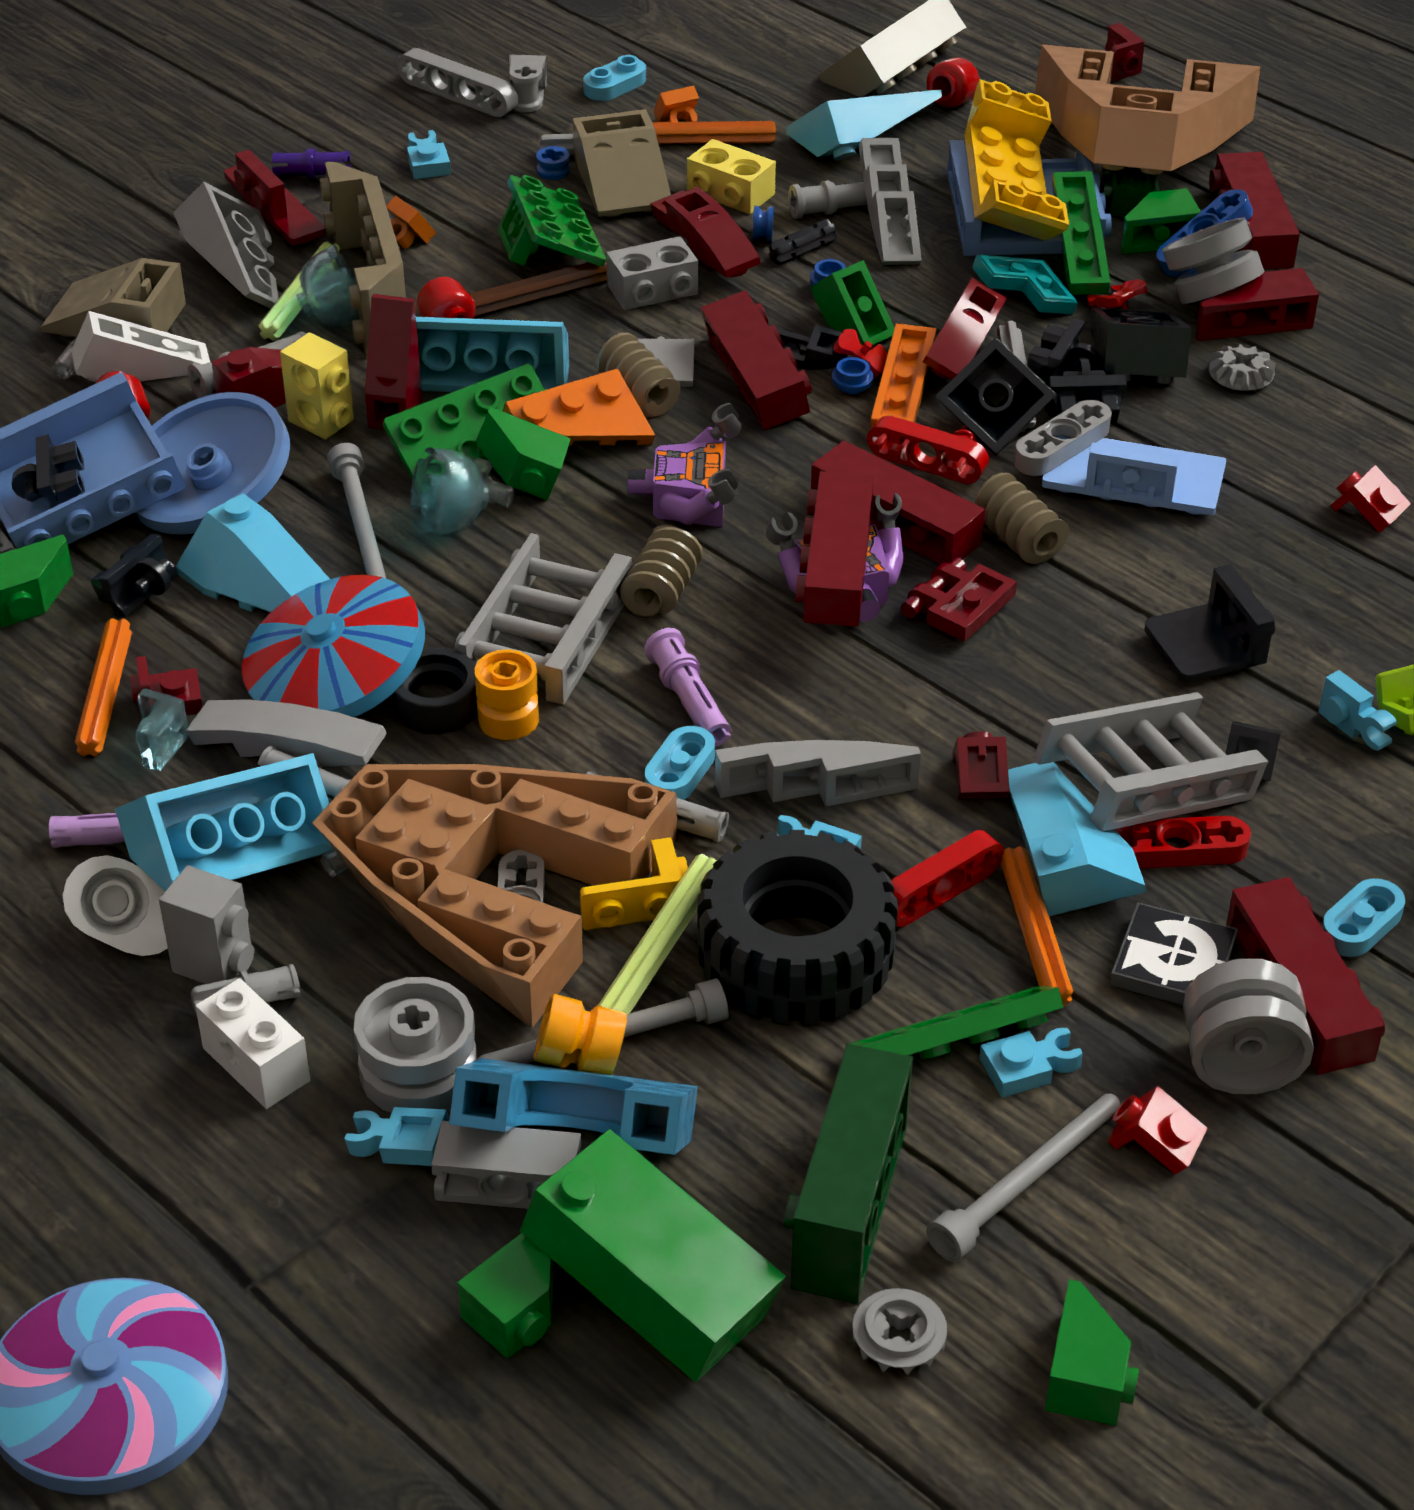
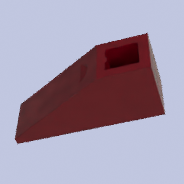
[365,294,423,430]

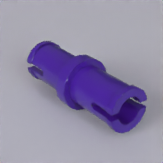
[272,148,351,179]

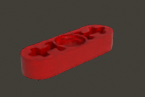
[867,416,989,484]
[1115,816,1251,869]
[891,830,1004,927]

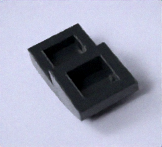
[777,325,848,370]

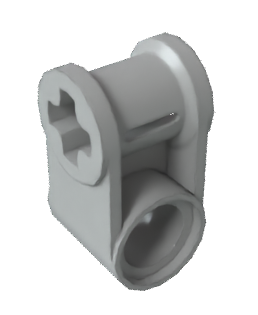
[509,55,547,112]

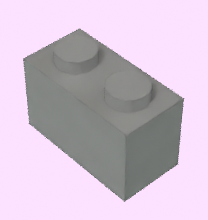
[159,865,254,984]

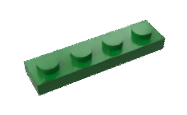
[1052,171,1110,295]
[845,986,1064,1059]

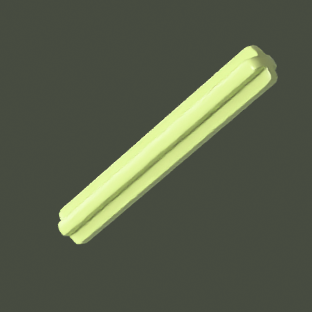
[259,241,341,341]
[598,854,716,1014]

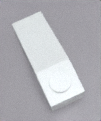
[71,311,210,382]

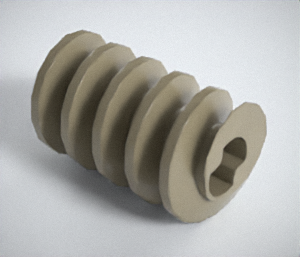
[597,332,680,418]
[975,472,1070,564]
[620,525,703,617]

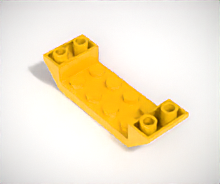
[964,79,1069,241]

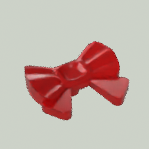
[1087,279,1148,309]
[833,329,888,379]

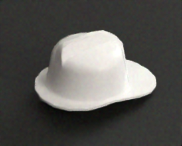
[62,855,168,956]

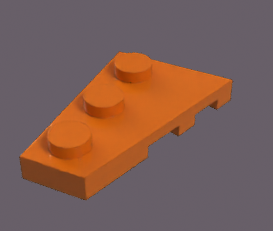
[503,368,656,445]

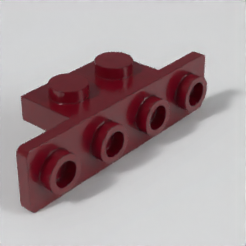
[224,149,326,245]

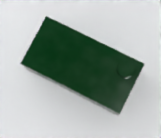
[784,1043,913,1304]

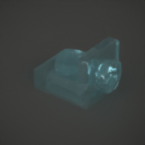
[136,689,189,771]

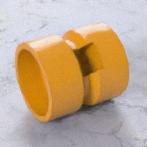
[474,649,539,740]
[534,993,627,1075]

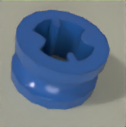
[536,146,570,180]
[752,206,774,242]

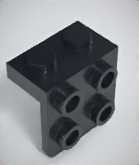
[1144,564,1275,682]

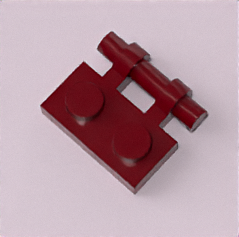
[901,558,1017,642]

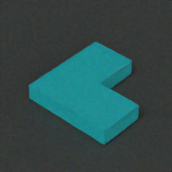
[972,255,1078,315]

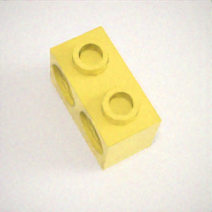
[687,139,776,214]
[280,332,354,440]

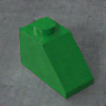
[1121,188,1201,254]
[810,260,895,346]
[475,407,571,501]
[0,534,73,628]
[457,1233,554,1359]
[1045,1279,1139,1426]

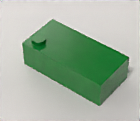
[520,1129,786,1383]

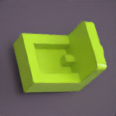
[1376,664,1414,735]

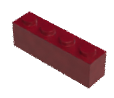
[1209,152,1300,269]
[700,290,812,430]
[811,440,985,564]
[795,471,874,627]
[1226,877,1385,1075]

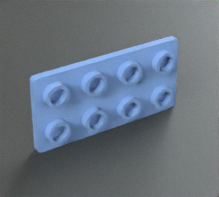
[1042,436,1226,515]

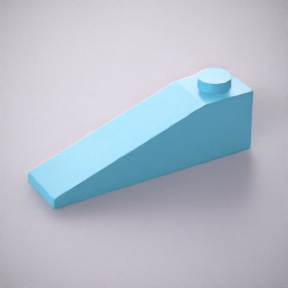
[785,90,942,160]
[176,493,330,612]
[1008,762,1146,916]

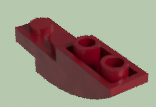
[650,187,761,278]
[922,277,1006,380]

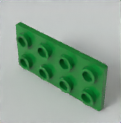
[497,175,607,267]
[382,364,545,495]

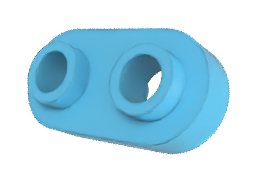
[583,55,646,101]
[645,726,715,800]
[1322,878,1405,957]

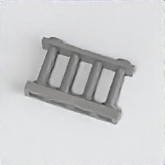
[454,533,632,705]
[1033,692,1268,832]

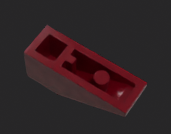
[1196,268,1319,341]
[211,347,286,408]

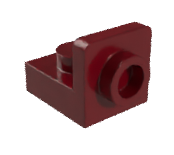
[1105,22,1145,81]
[129,656,203,721]
[952,731,1010,799]

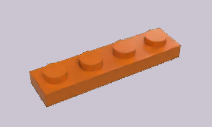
[870,324,936,436]

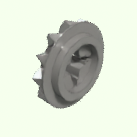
[1208,344,1276,391]
[853,1288,947,1375]

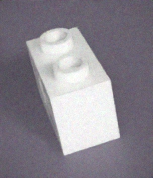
[195,978,310,1109]

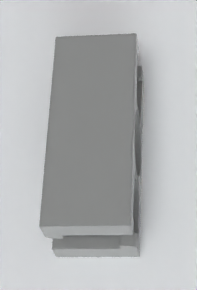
[431,1121,581,1209]

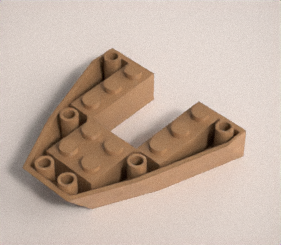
[1034,44,1260,175]
[312,764,677,1028]

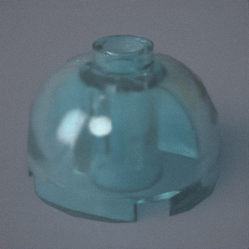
[296,245,359,328]
[411,447,489,536]

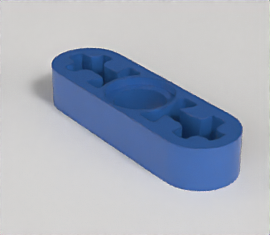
[1156,189,1253,277]

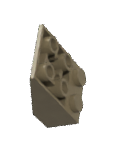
[572,109,671,217]
[41,258,186,337]

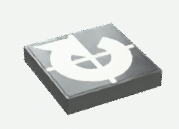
[1110,902,1238,1005]

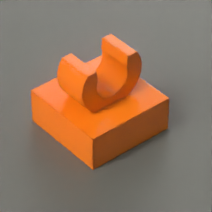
[653,86,699,122]
[386,195,437,249]

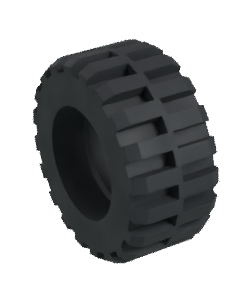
[697,830,898,1026]

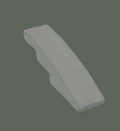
[859,138,922,265]
[186,700,387,767]
[715,740,921,807]

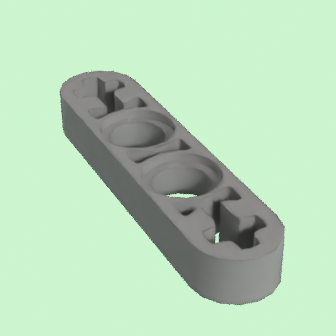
[396,48,518,117]

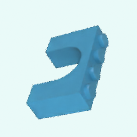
[449,1058,698,1155]

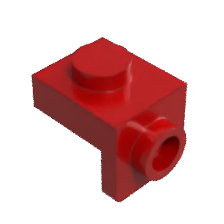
[1330,465,1411,533]
[1108,1086,1208,1175]

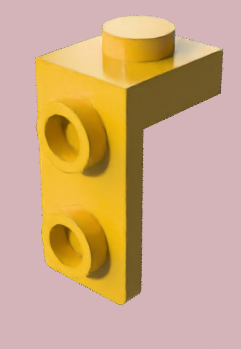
[580,837,688,930]

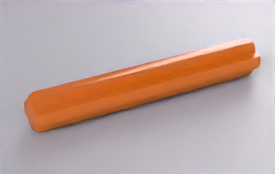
[652,121,776,145]
[75,618,132,757]
[1001,846,1073,1007]

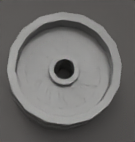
[1162,217,1264,304]
[1183,959,1314,1094]
[354,977,477,1113]

